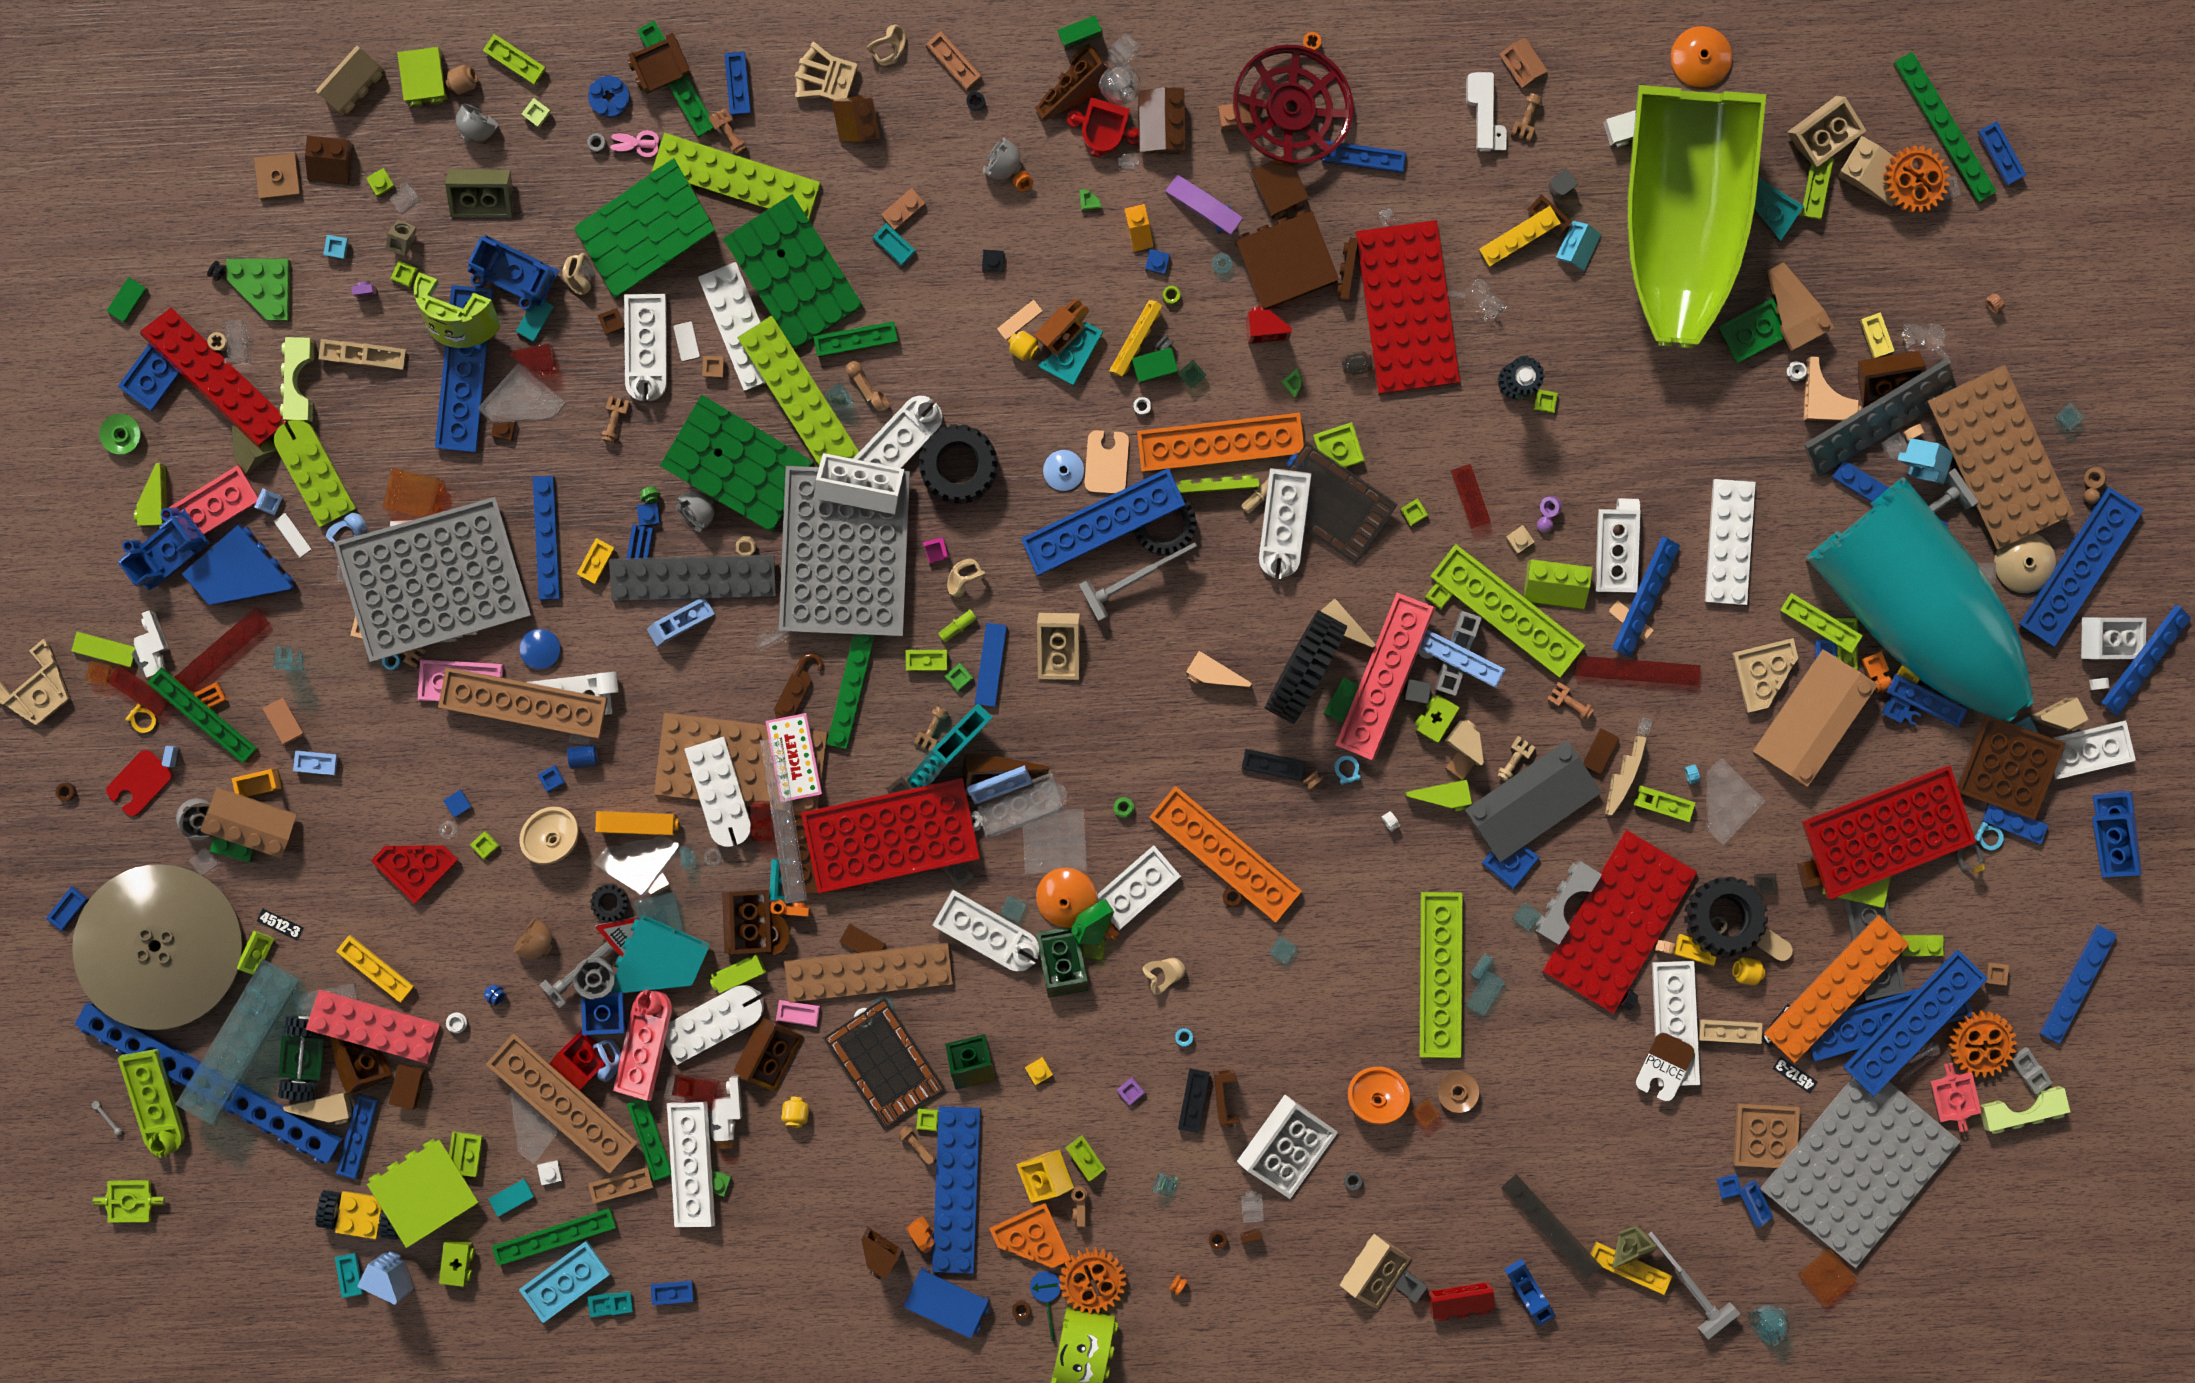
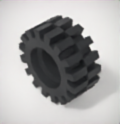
[590,884,629,922]

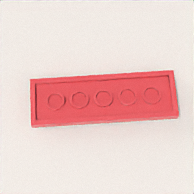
[306,989,440,1064]

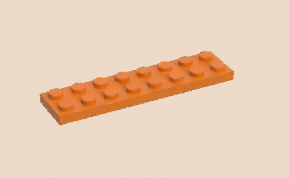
[1137,412,1304,472]
[1149,786,1302,922]
[1763,915,1909,1063]

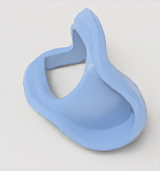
[326,513,367,543]
[593,1039,621,1082]

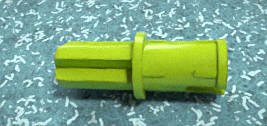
[938,609,978,642]

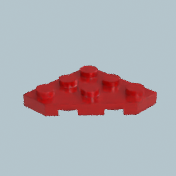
[371,845,459,904]

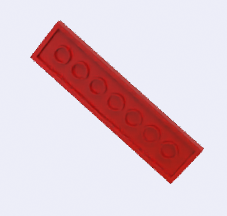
[140,307,288,448]

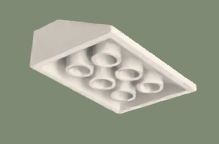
[1237,1095,1338,1199]

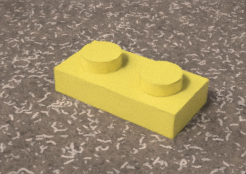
[1860,312,1894,358]

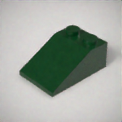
[1036,927,1088,998]

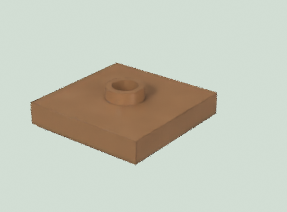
[254,153,301,200]

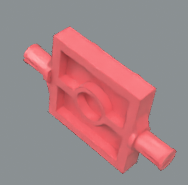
[1930,1063,1982,1132]

